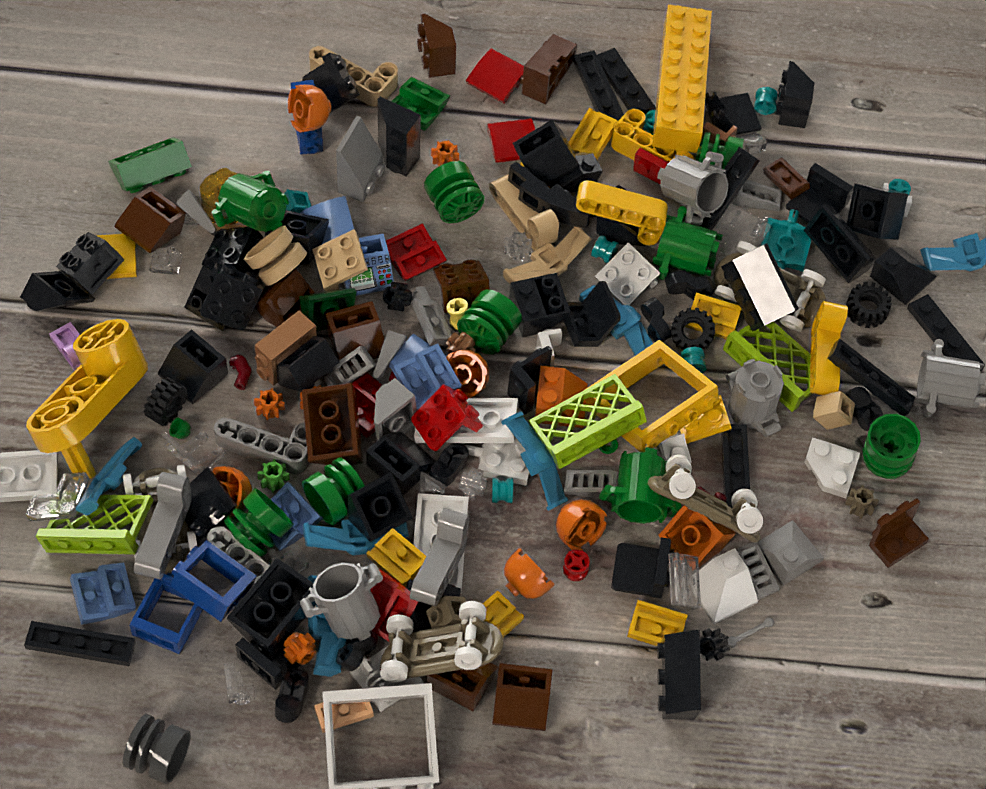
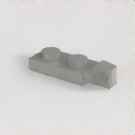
[412,286,452,346]

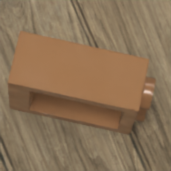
[255,311,317,386]

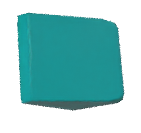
[284,189,311,213]

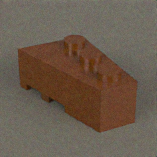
[520,34,577,105]

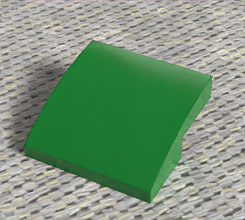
[392,77,450,131]

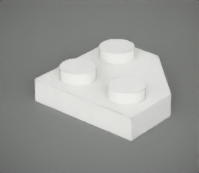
[804,437,860,498]

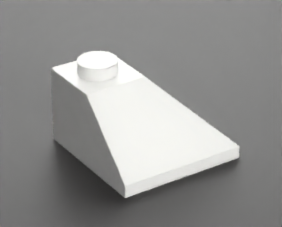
[687,548,758,625]

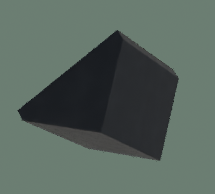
[348,472,413,541]

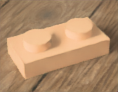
[314,702,374,733]

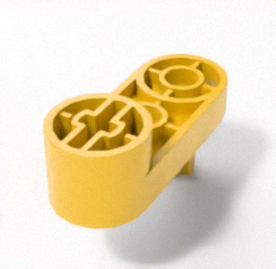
[26,319,148,483]

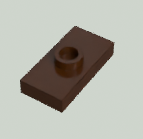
[763,157,810,199]

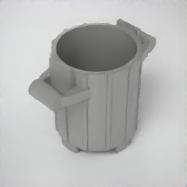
[657,151,729,226]
[915,339,986,418]
[726,359,784,437]
[300,562,383,641]

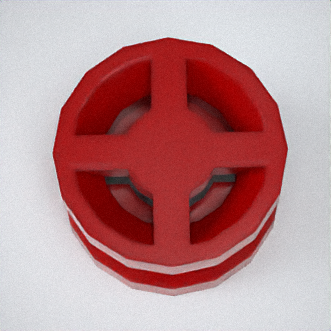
[563,549,590,581]

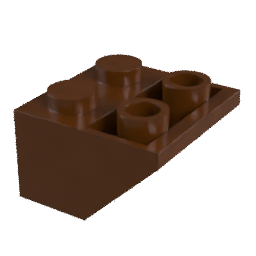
[417,14,456,78]
[114,186,186,254]
[255,269,315,327]
[326,301,384,368]
[427,662,499,712]
[492,663,553,731]

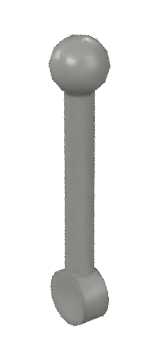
[728,617,774,648]

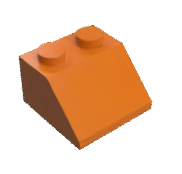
[535,366,588,428]
[658,505,736,572]

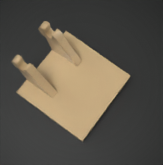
[312,229,368,291]

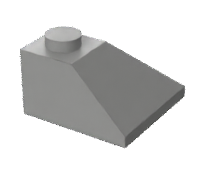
[374,378,417,441]
[757,520,824,586]

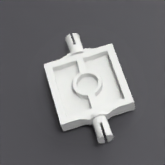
[466,437,530,486]

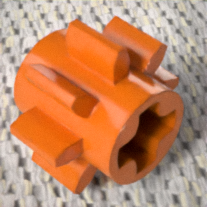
[431,140,459,166]
[254,388,285,420]
[284,632,316,665]

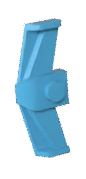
[920,233,986,272]
[579,285,653,355]
[501,411,568,511]
[75,437,143,515]
[303,520,409,556]
[307,575,347,677]

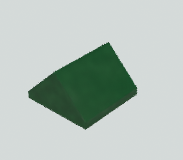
[299,288,356,331]

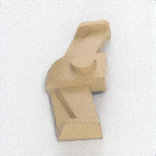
[503,226,592,284]

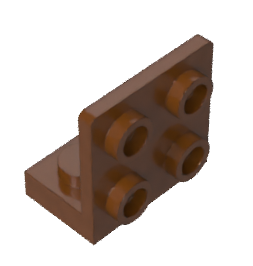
[433,259,490,313]
[869,498,929,568]

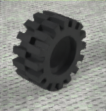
[846,282,892,328]
[671,307,715,350]
[144,377,188,426]

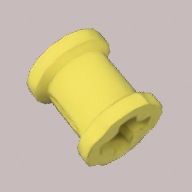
[446,298,468,330]

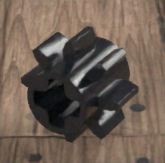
[383,281,413,311]
[700,628,730,661]

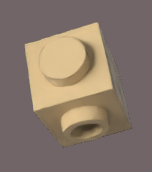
[813,391,855,430]

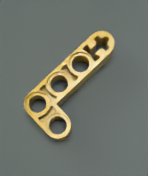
[611,109,694,162]
[576,181,668,245]
[810,301,848,395]

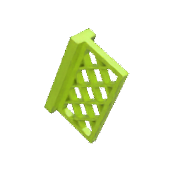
[723,322,813,412]
[529,374,647,469]
[35,494,154,555]

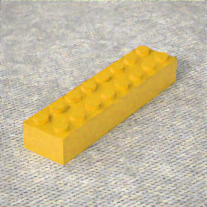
[652,4,712,153]

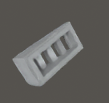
[731,180,782,211]
[177,189,217,236]
[373,330,407,380]
[322,346,376,386]
[564,470,618,499]
[736,542,780,600]

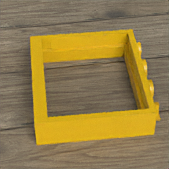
[585,340,719,452]

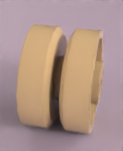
[244,226,307,286]

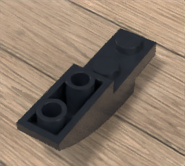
[508,161,591,228]

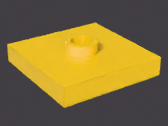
[96,234,137,279]

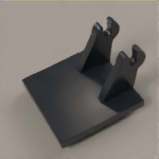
[705,91,762,135]
[185,467,237,540]

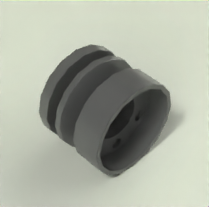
[122,714,191,785]

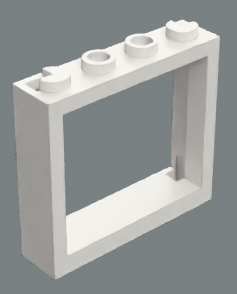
[323,683,439,789]

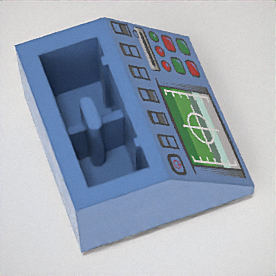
[344,234,394,296]

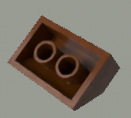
[302,383,363,465]

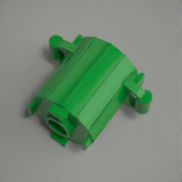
[212,170,289,232]
[652,206,723,280]
[599,447,682,524]

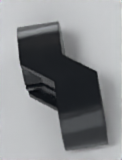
[664,270,714,300]
[640,297,672,342]
[845,387,883,431]
[428,443,469,488]
[336,631,378,672]
[275,669,309,723]

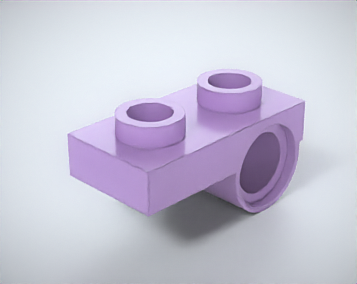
[49,322,81,371]

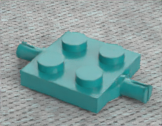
[761,209,811,272]

